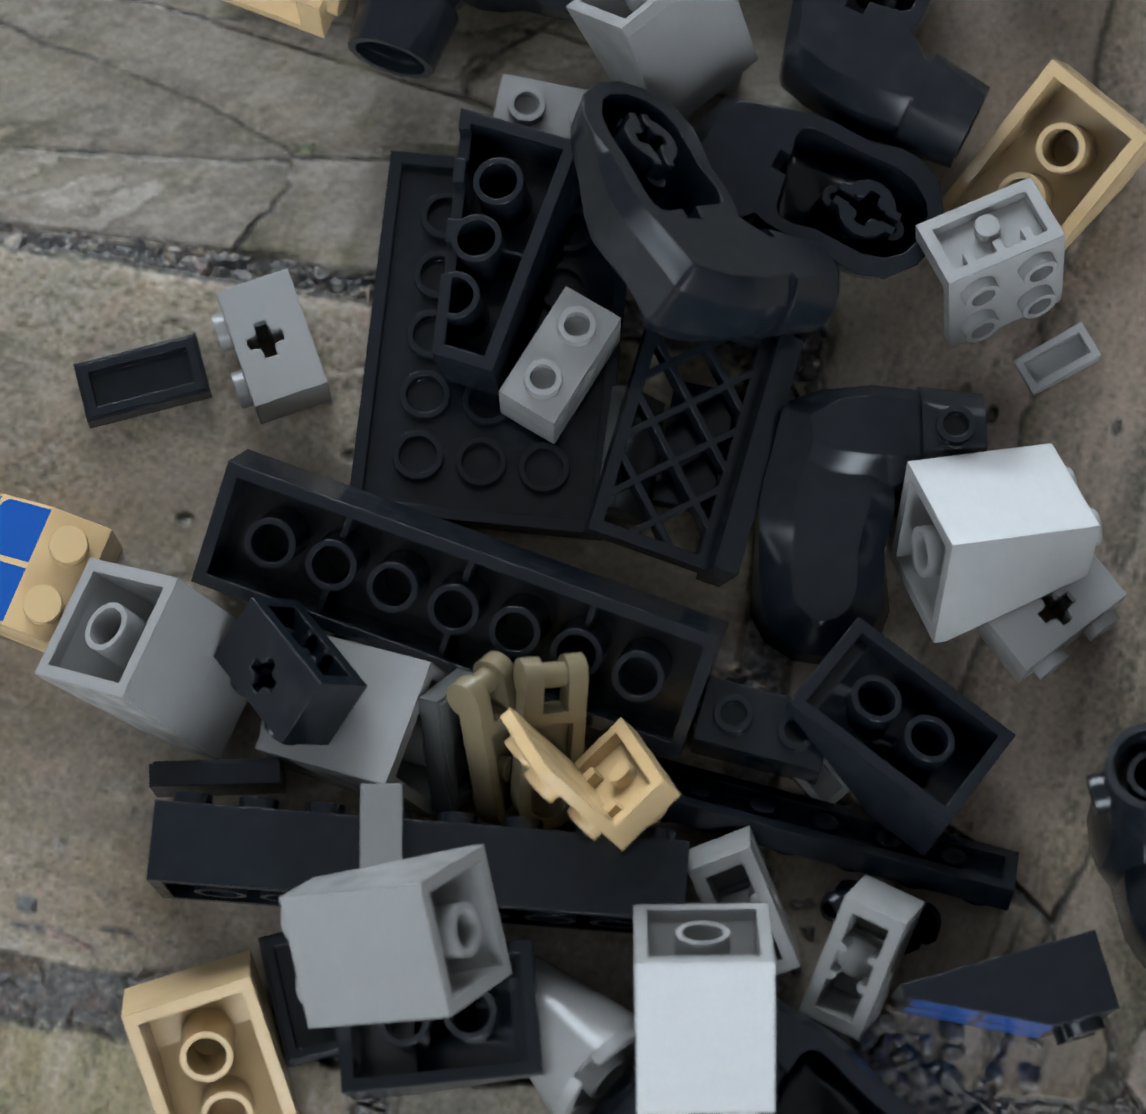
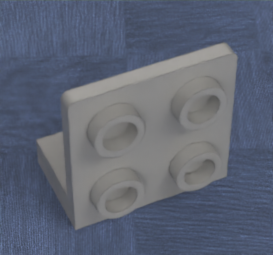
[915,177,1065,347]

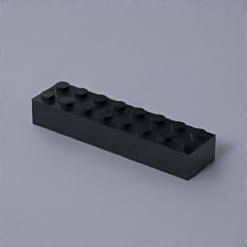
[191,449,729,759]
[146,791,690,934]

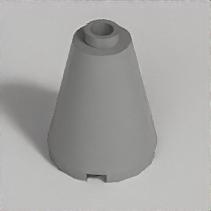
[529,954,636,1114]

